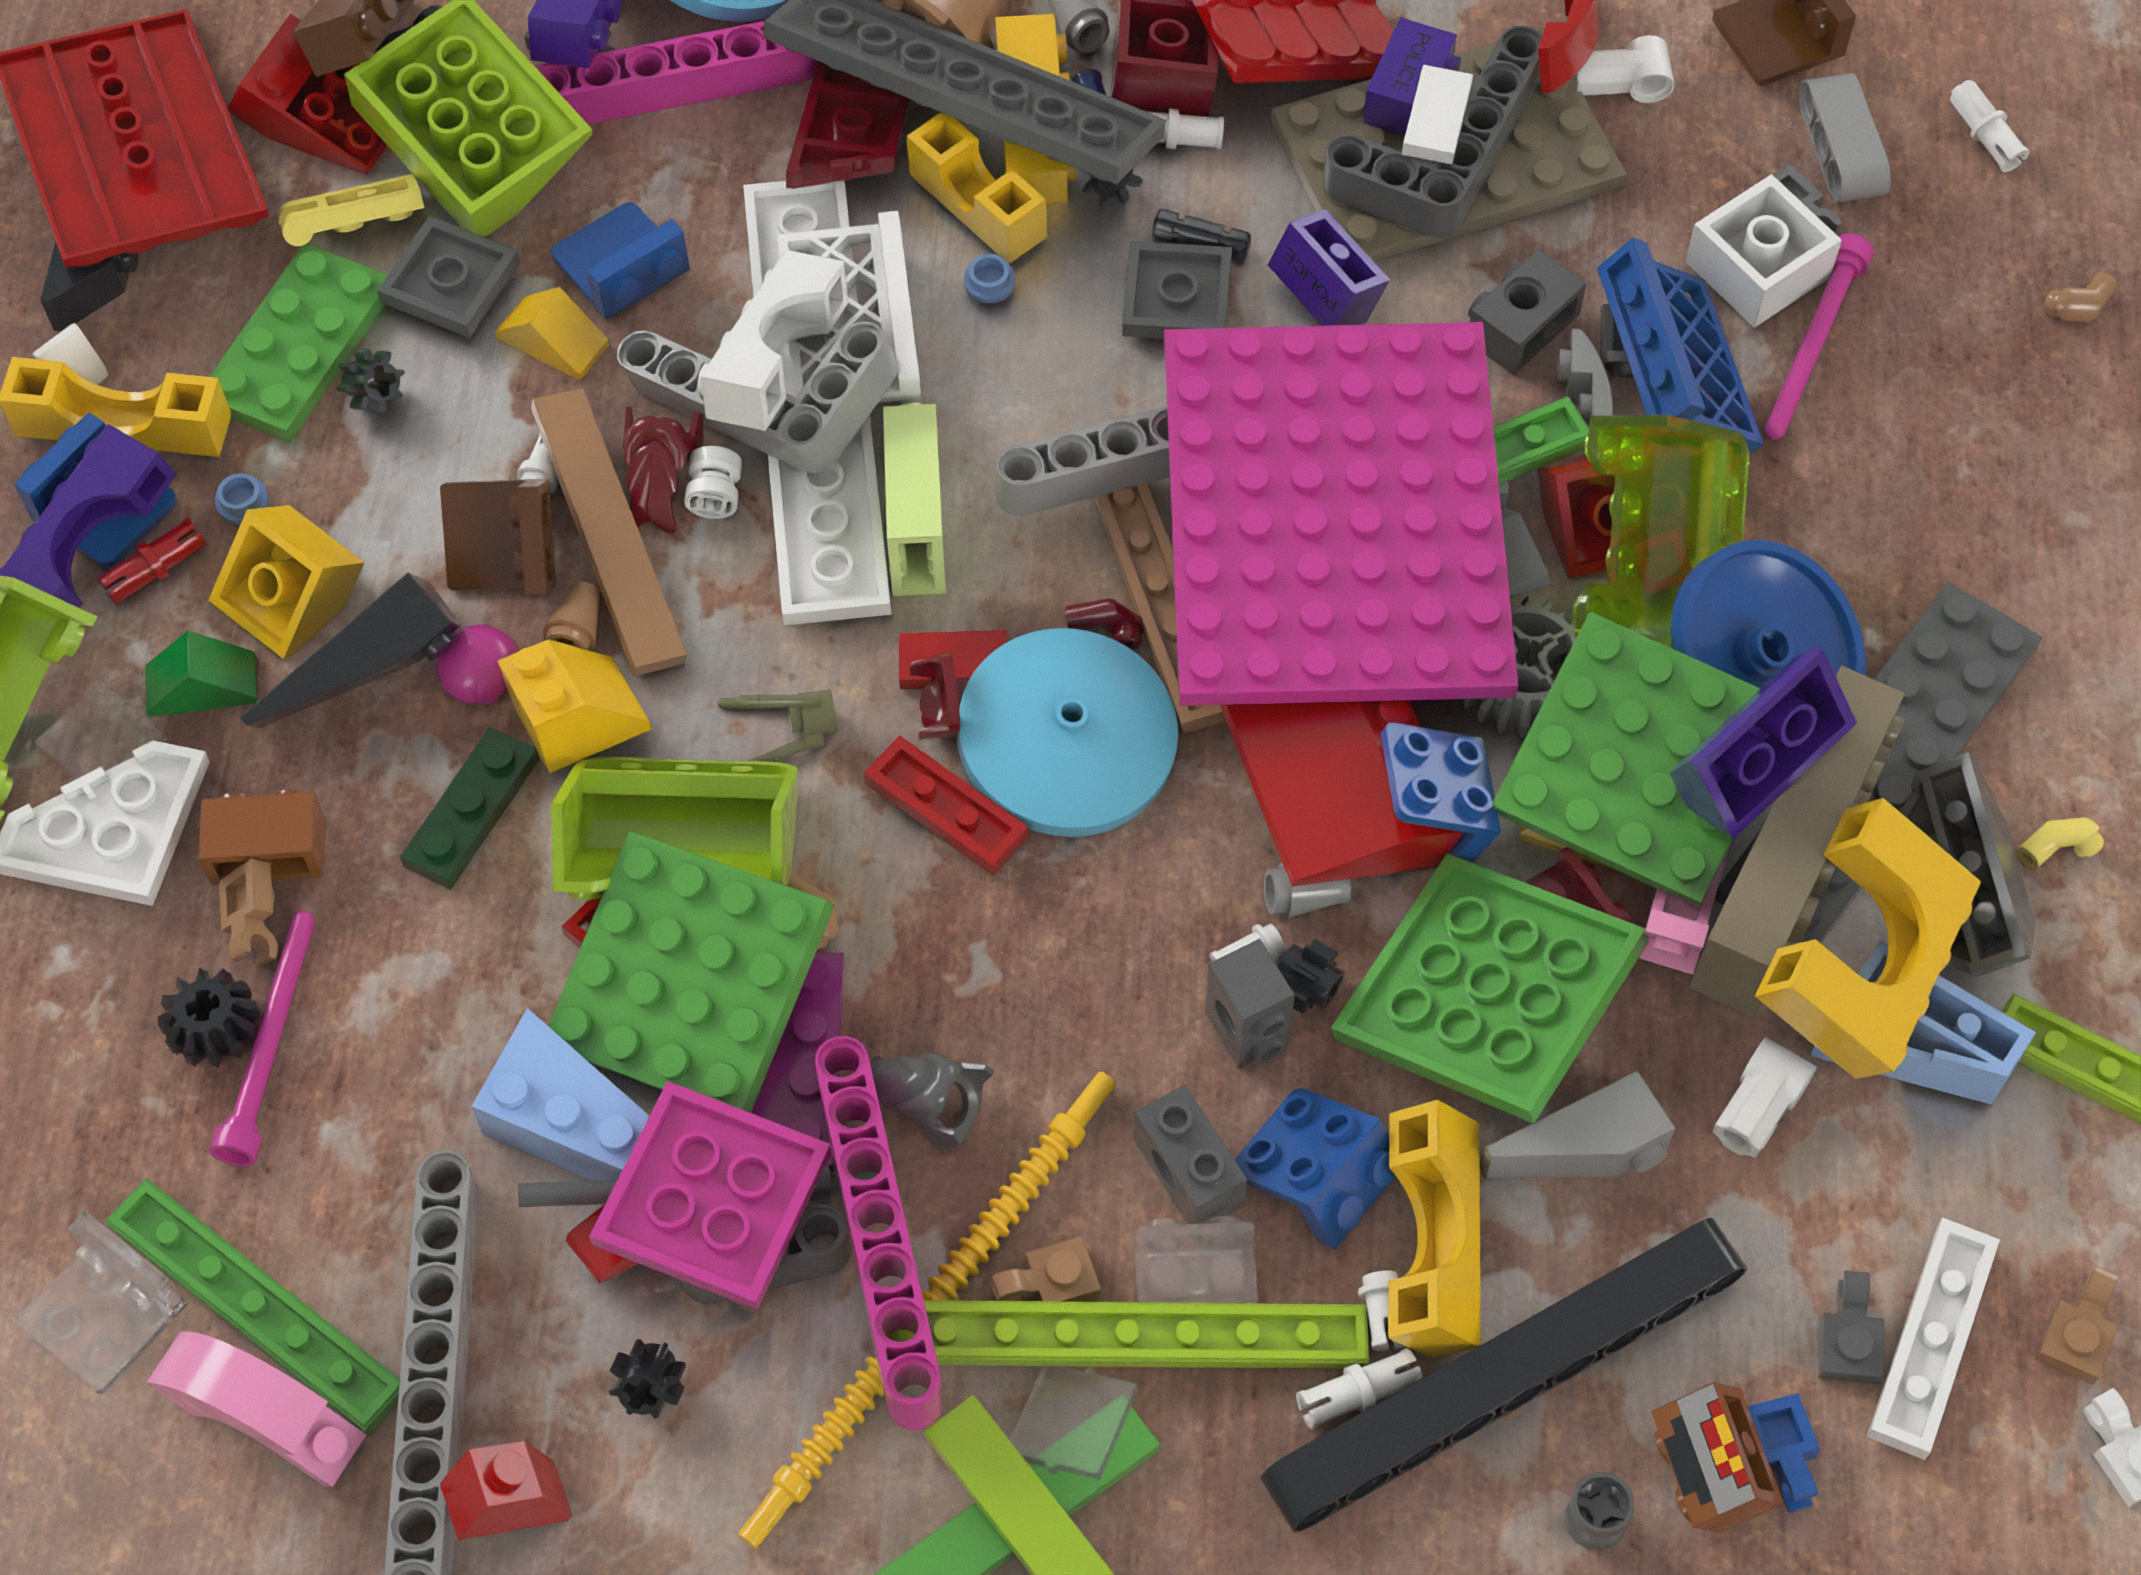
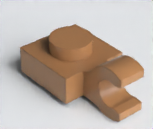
[219,858,278,968]
[991,1236,1101,1302]
[2036,1267,2119,1385]

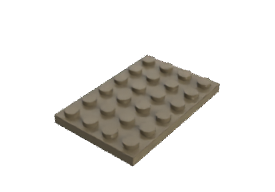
[1271,28,1627,263]

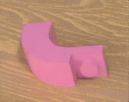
[1639,847,1730,975]
[146,1331,366,1487]

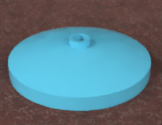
[957,628,1178,837]

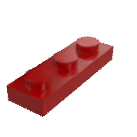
[864,735,1029,876]

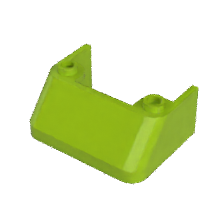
[0,575,97,821]

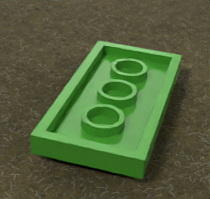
[209,243,388,443]

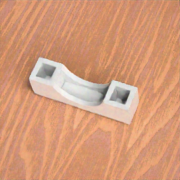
[697,250,848,431]

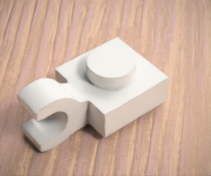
[2083,1388,2141,1508]

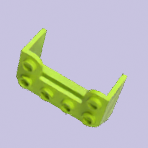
[551,757,798,900]

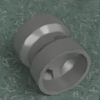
[1565,1472,1634,1551]

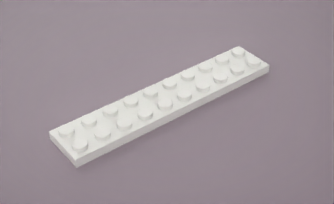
[743,180,892,626]

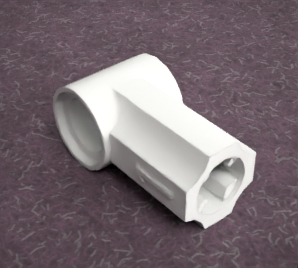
[1573,35,1675,103]
[1712,1037,1817,1158]

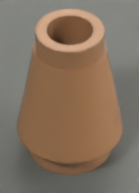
[543,581,602,651]

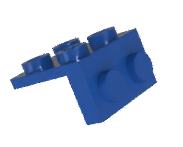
[551,202,690,321]
[14,412,177,569]
[1381,722,1501,863]
[1234,1088,1396,1250]

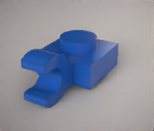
[1748,1393,1820,1513]

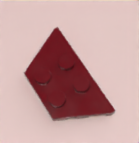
[786,61,910,189]

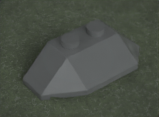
[1900,752,2036,977]

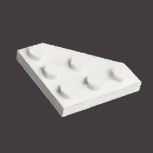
[0,740,210,906]

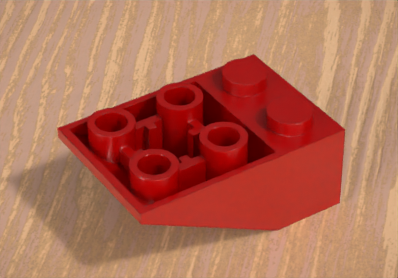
[227,13,388,175]

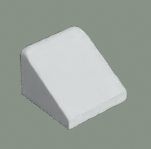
[33,323,108,385]

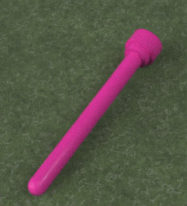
[1764,233,1874,440]
[209,910,315,1166]

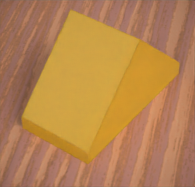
[495,287,610,381]

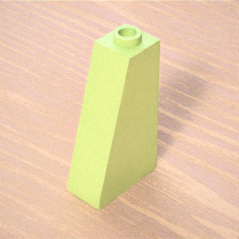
[883,402,946,596]

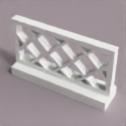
[777,211,922,404]

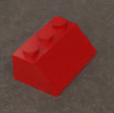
[1537,431,1723,578]

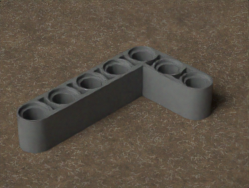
[1323,25,1542,238]

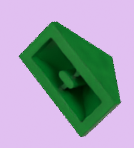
[145,630,258,717]

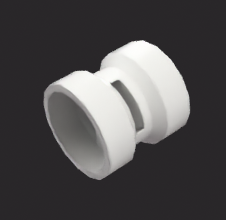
[684,446,742,519]

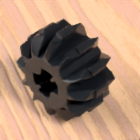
[157,967,260,1068]

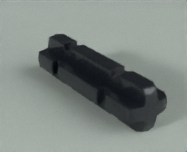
[1152,209,1252,261]

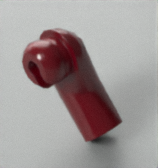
[1065,598,1144,650]

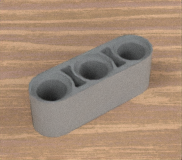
[1799,73,1891,203]

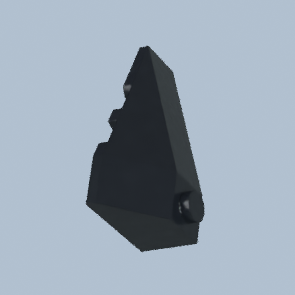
[240,572,461,728]

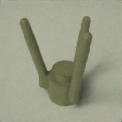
[718,689,837,762]

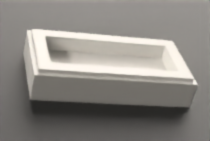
[1402,65,1473,164]

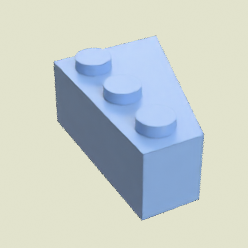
[1810,941,2036,1105]
[472,1008,649,1181]

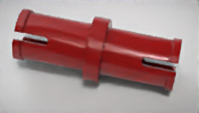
[97,517,207,606]

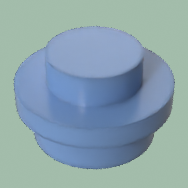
[964,254,1015,303]
[215,473,269,525]

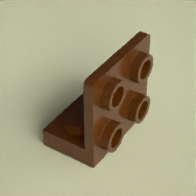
[1712,0,1856,86]
[440,478,556,596]

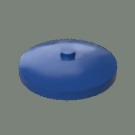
[1670,540,1866,688]

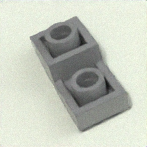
[1556,329,1614,448]

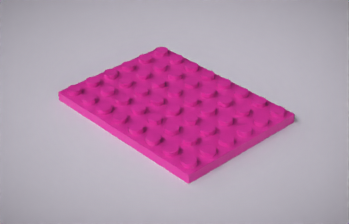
[1164,322,1518,706]

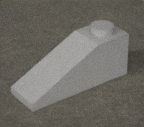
[1480,1071,1675,1179]

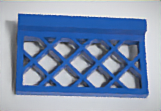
[1597,237,1764,453]

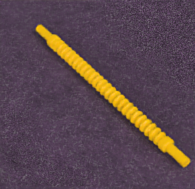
[737,1071,1116,1550]

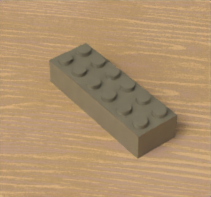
[1689,665,1906,1017]

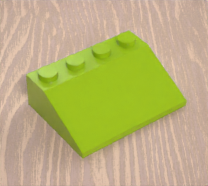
[344,0,593,238]

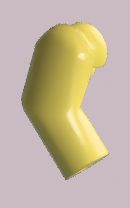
[2016,817,2104,870]

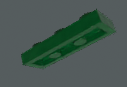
[400,727,540,890]

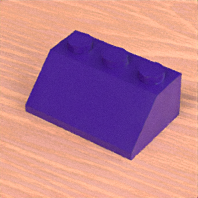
[1670,645,1857,839]

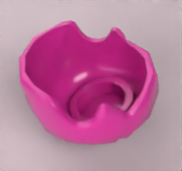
[436,624,520,705]

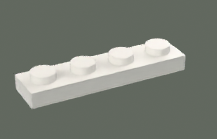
[1866,1217,2000,1460]

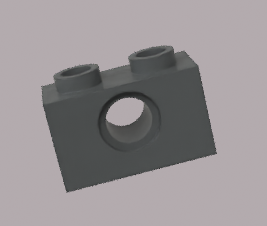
[1468,249,1586,375]
[1205,938,1295,1068]
[1134,1085,1247,1234]

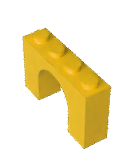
[1755,798,1981,1079]

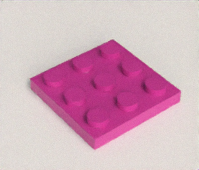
[589,1081,832,1310]

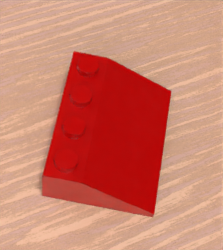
[1220,700,1464,887]

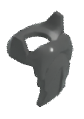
[870,1052,994,1150]

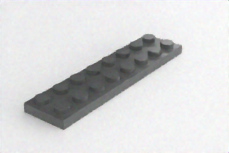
[764,0,1166,185]
[1714,581,2042,943]

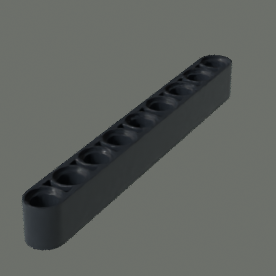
[1260,1218,1748,1533]

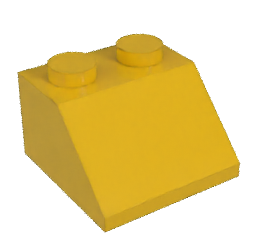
[208,505,365,659]
[498,639,652,773]

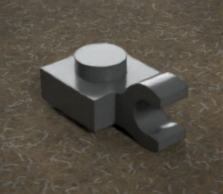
[1818,1270,1885,1384]

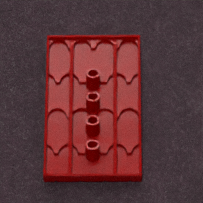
[1192,0,1393,83]
[0,9,269,268]

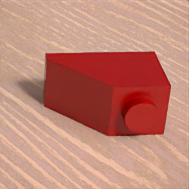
[440,1441,572,1540]

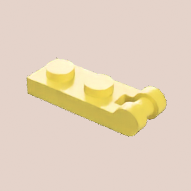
[277,174,425,246]

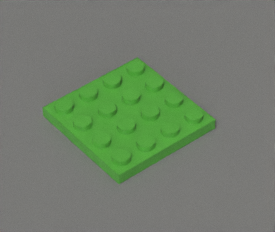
[1491,612,1761,909]
[548,831,835,1113]
[1331,853,1649,1124]

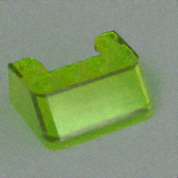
[1573,415,1749,646]

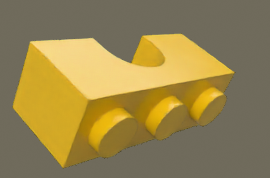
[907,112,1047,264]

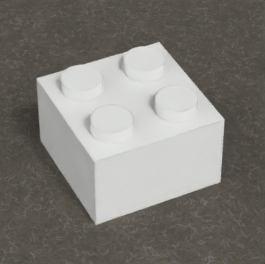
[1685,174,1842,328]

